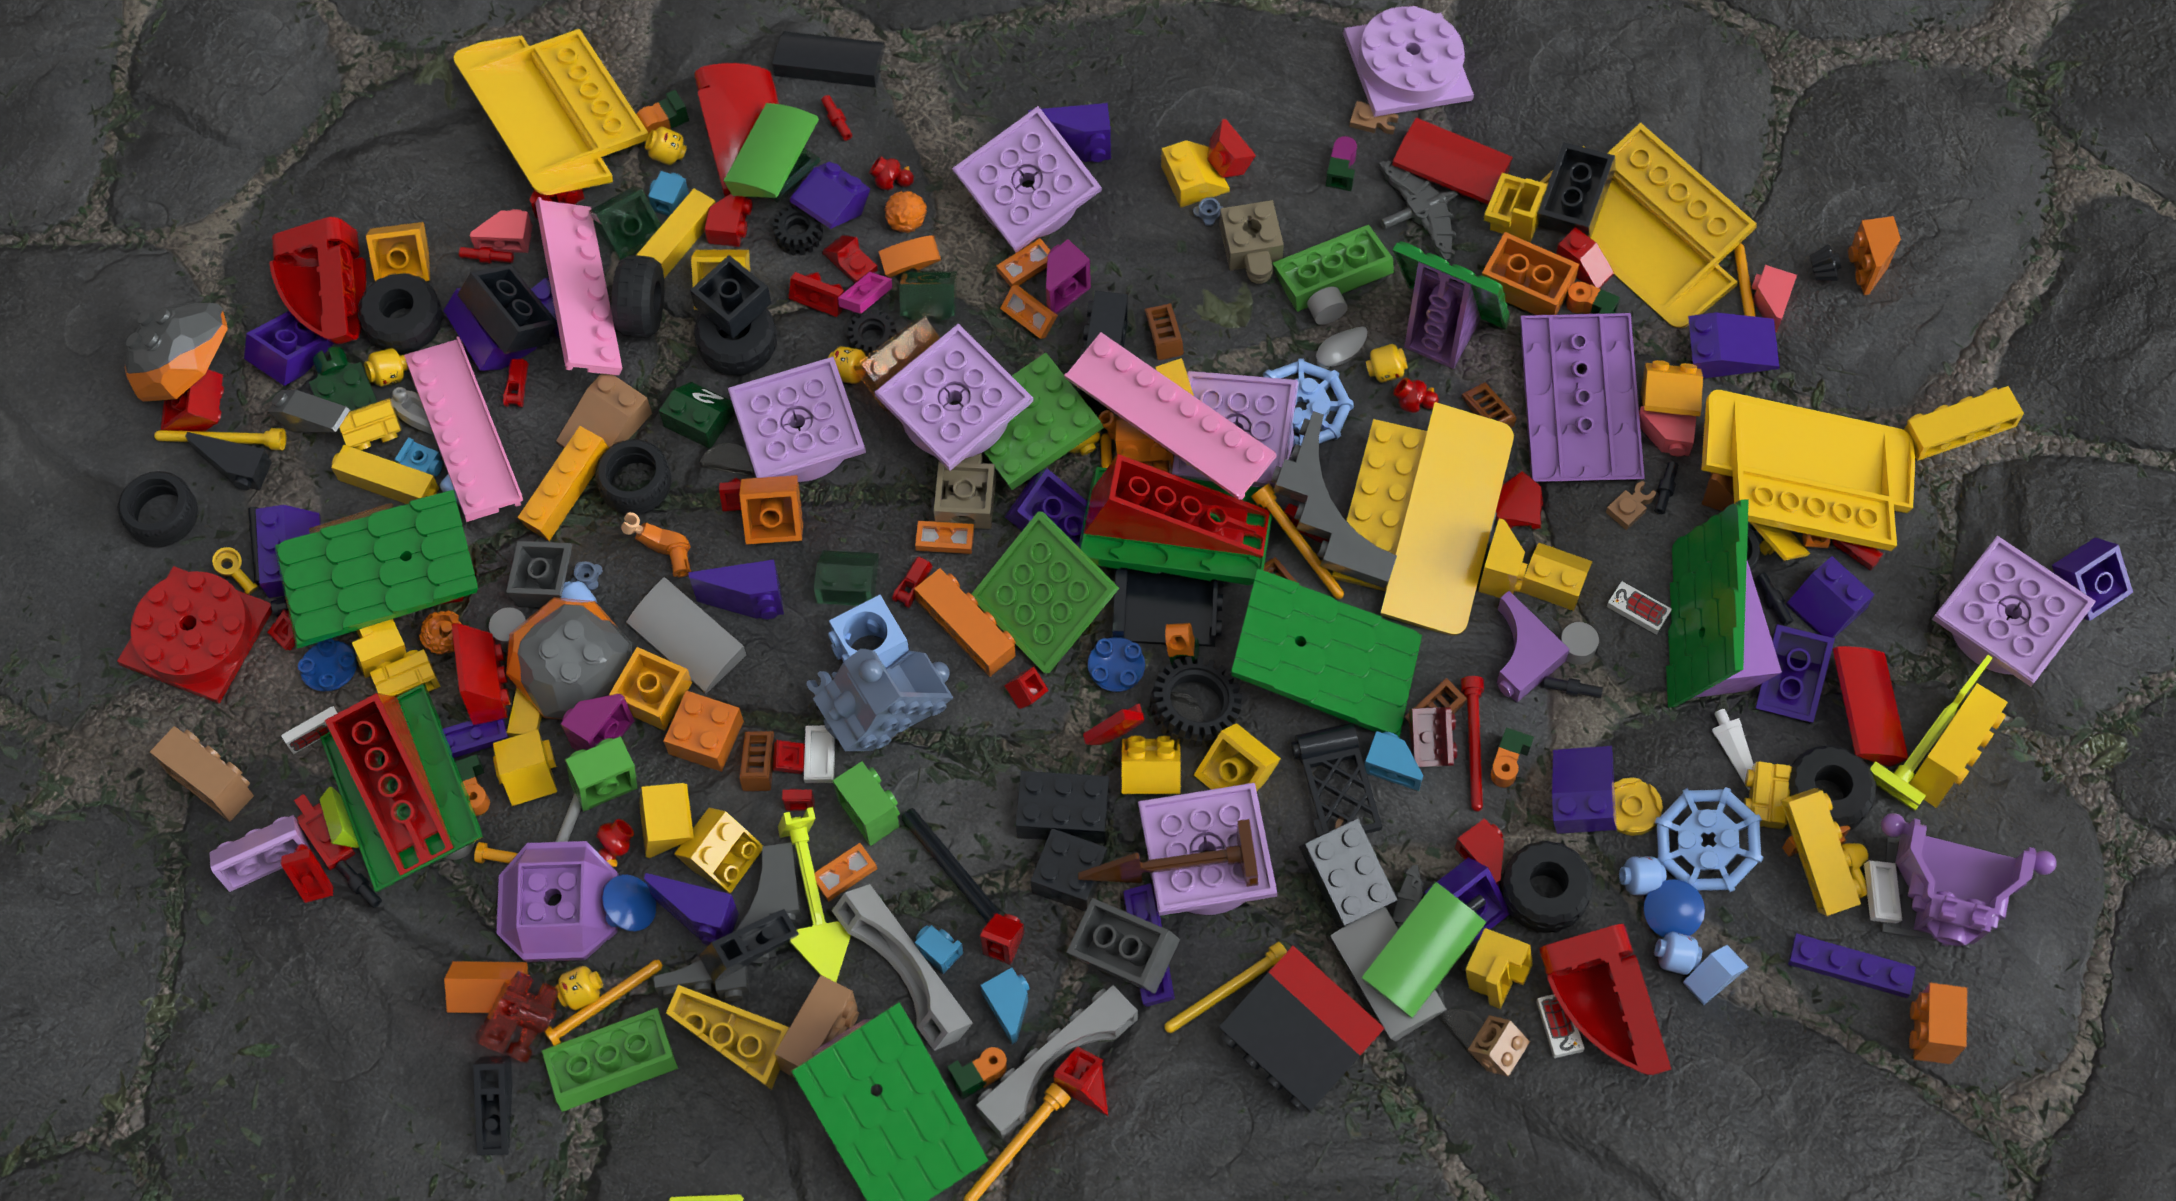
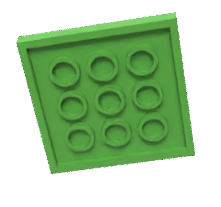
[983,353,1104,490]
[972,511,1120,673]

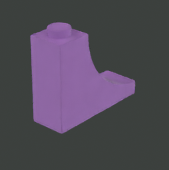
[1497,591,1570,702]

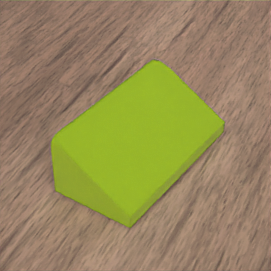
[320,787,359,848]

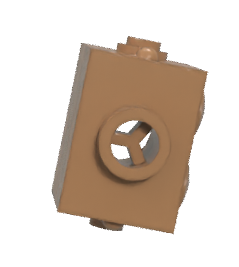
[1468,1015,1530,1077]

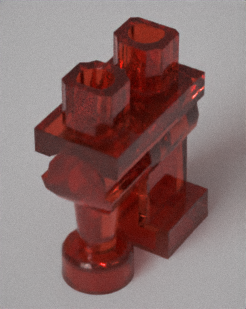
[475,971,559,1063]

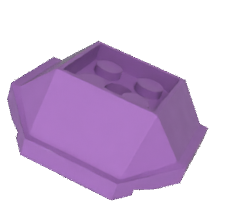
[497,841,619,962]

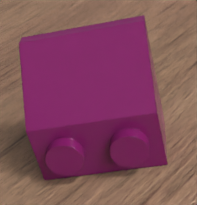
[1046,239,1091,314]
[561,694,635,751]

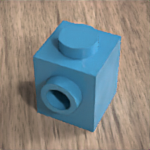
[648,171,689,216]

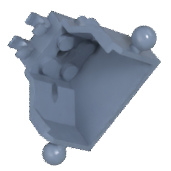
[807,648,953,751]

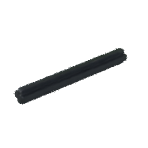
[902,808,1001,923]

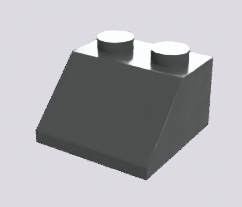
[506,541,572,607]

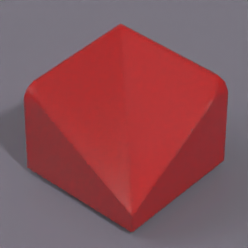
[1004,667,1049,709]

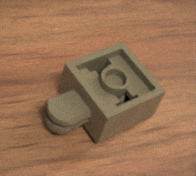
[1219,200,1284,283]
[934,453,996,529]

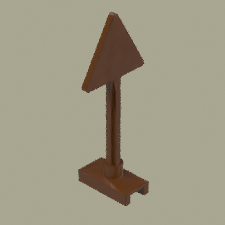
[1078,819,1258,887]

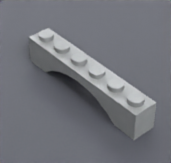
[832,884,973,1051]
[976,985,1138,1139]

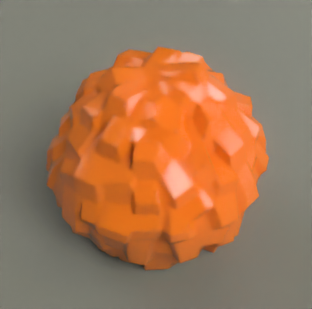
[885,191,927,233]
[419,611,461,654]

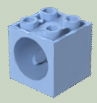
[828,595,909,669]

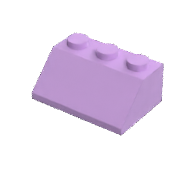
[209,815,310,892]

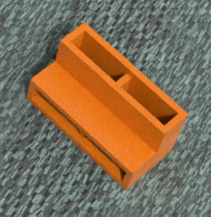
[444,961,529,1013]

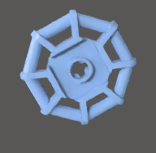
[1263,359,1354,447]
[1654,787,1764,892]

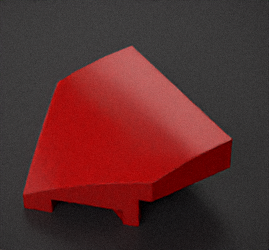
[1495,471,1543,529]
[1083,704,1145,745]

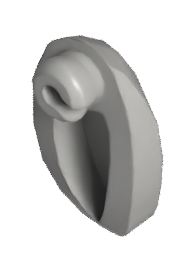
[1316,326,1367,369]
[391,387,433,434]

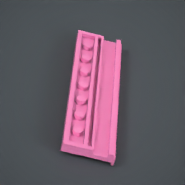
[535,197,622,375]
[1064,332,1277,500]
[404,336,523,522]

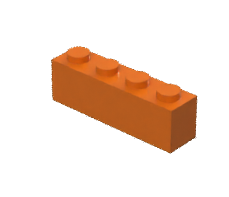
[914,568,1016,677]

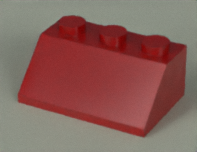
[451,623,511,725]

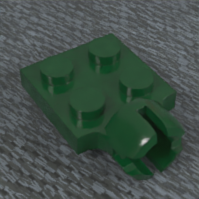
[309,347,378,433]

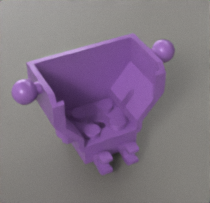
[1881,813,2056,946]

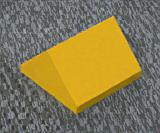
[639,783,694,858]

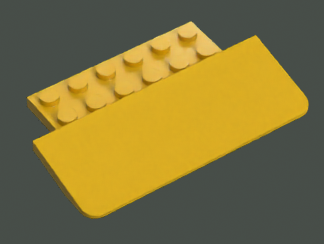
[454,29,648,195]
[1540,122,1757,328]
[1701,390,1915,551]
[1332,402,1514,635]

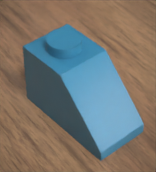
[1365,731,1423,791]
[981,968,1030,1044]

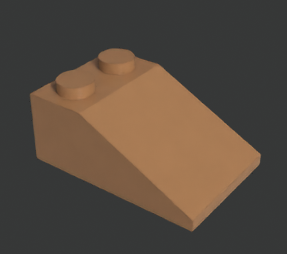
[556,374,652,448]

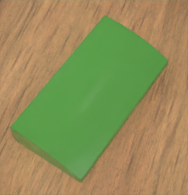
[724,103,819,198]
[1272,224,1394,312]
[1362,882,1486,1019]
[542,1008,678,1112]

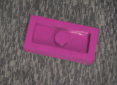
[838,272,892,314]

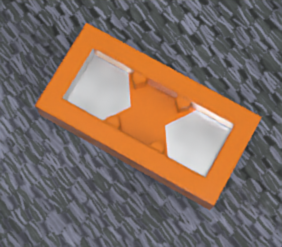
[997,238,1051,287]
[1000,285,1058,339]
[915,521,974,554]
[814,843,877,902]

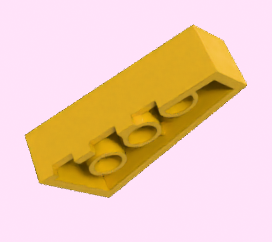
[1909,683,2008,808]
[666,985,790,1090]

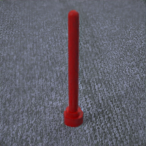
[1461,676,1484,812]

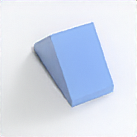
[1683,945,1748,1005]

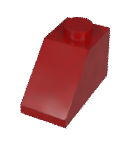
[1207,119,1256,178]
[1556,227,1614,288]
[1455,818,1504,886]
[980,913,1025,965]

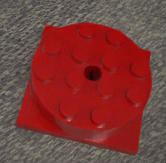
[117,566,273,704]

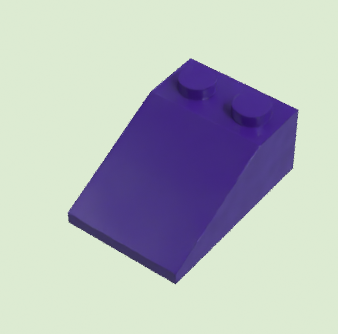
[1028,103,1111,162]
[244,311,335,386]
[1688,312,1779,379]
[1005,468,1087,546]
[688,560,784,619]
[1756,624,1835,723]
[1552,746,1617,834]
[644,873,739,946]

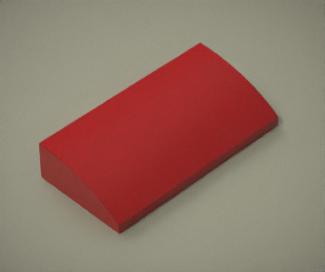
[1392,118,1513,205]
[1833,646,1908,767]

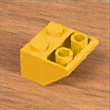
[1122,736,1181,794]
[674,808,763,894]

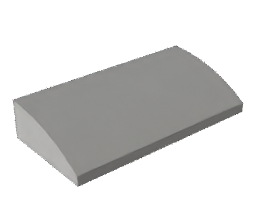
[626,577,746,694]
[1330,907,1447,1041]

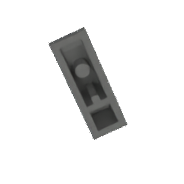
[268,390,350,432]

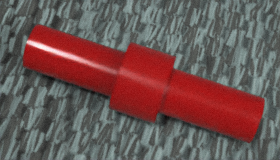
[821,95,853,141]
[459,246,514,263]

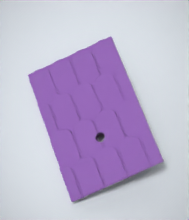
[1520,313,1645,482]

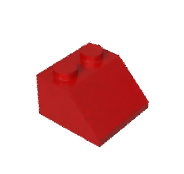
[161,369,224,432]

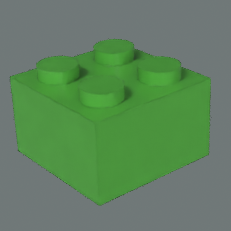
[565,736,638,812]
[832,761,900,846]

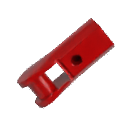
[503,359,529,407]
[1832,539,1883,571]
[892,556,933,608]

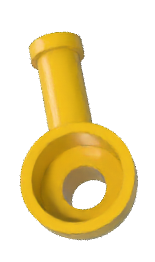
[212,547,259,595]
[1841,843,1868,898]

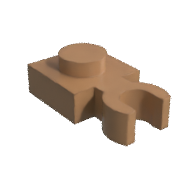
[1349,101,1399,134]
[1606,481,1656,530]

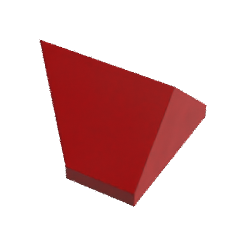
[1054,1046,1108,1116]

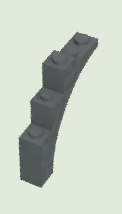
[1271,411,1397,588]
[654,842,802,1002]

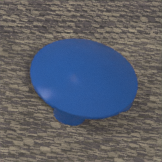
[1088,637,1145,692]
[298,638,357,691]
[602,875,656,931]
[1644,879,1705,937]

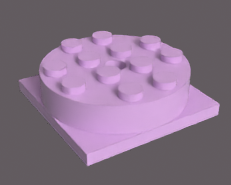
[1343,6,1474,117]
[952,106,1102,253]
[875,324,1033,471]
[728,357,866,482]
[1172,371,1299,487]
[1932,536,2096,687]
[1138,783,1277,916]

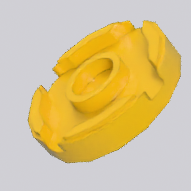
[1614,778,1663,836]

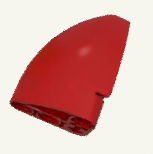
[694,63,779,197]
[269,217,366,344]
[1539,924,1672,1075]

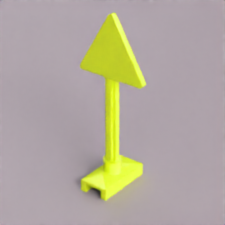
[1870,655,1993,811]
[778,807,851,982]

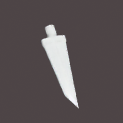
[1712,709,1754,790]

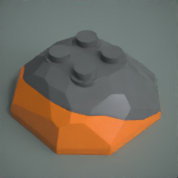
[124,303,228,402]
[506,597,632,719]

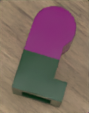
[1326,136,1357,191]

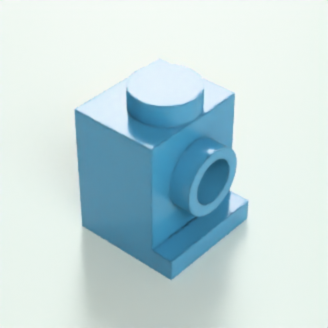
[394,437,443,477]
[915,925,963,974]

